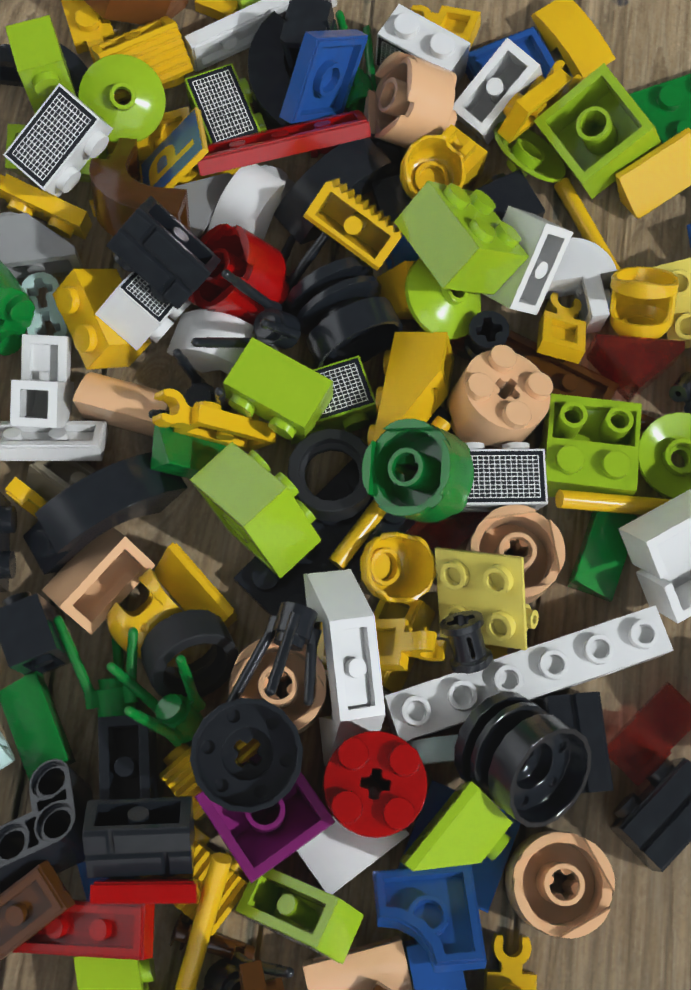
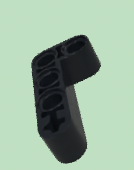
[0,759,94,894]

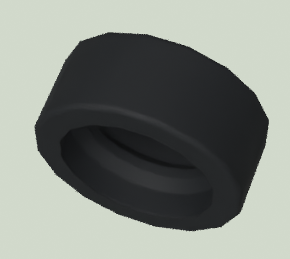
[287,428,372,522]
[141,609,238,697]

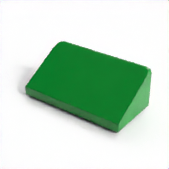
[150,425,226,479]
[567,511,638,602]
[0,671,76,781]

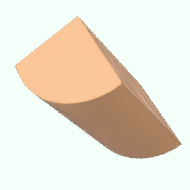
[72,372,169,437]
[42,528,155,635]
[302,935,413,990]

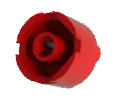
[188,223,290,326]
[324,731,427,838]

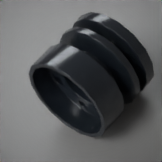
[286,257,403,368]
[454,692,592,827]
[190,698,303,813]

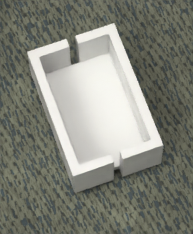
[618,489,691,623]

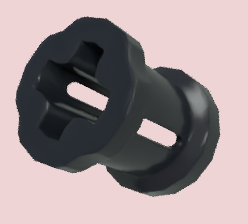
[464,311,509,360]
[440,610,494,674]

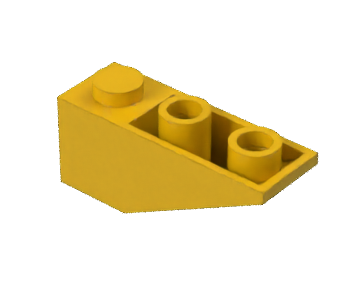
[367,332,454,446]

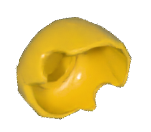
[399,135,466,199]
[360,531,436,603]

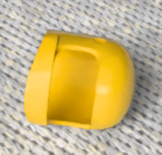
[609,266,679,342]
[107,568,183,659]

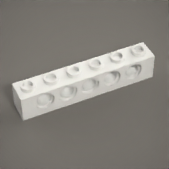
[384,605,674,742]

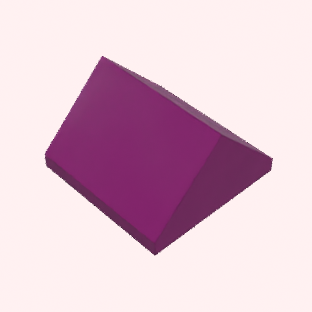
[195,753,335,884]

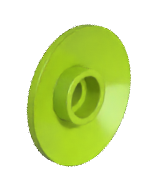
[78,54,166,143]
[494,121,566,183]
[405,258,481,340]
[639,412,691,499]

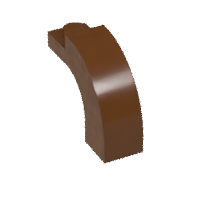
[89,138,190,237]

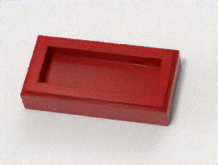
[90,878,201,904]

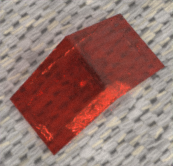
[586,334,685,402]

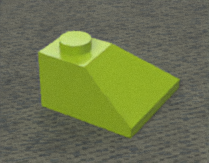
[399,781,512,871]

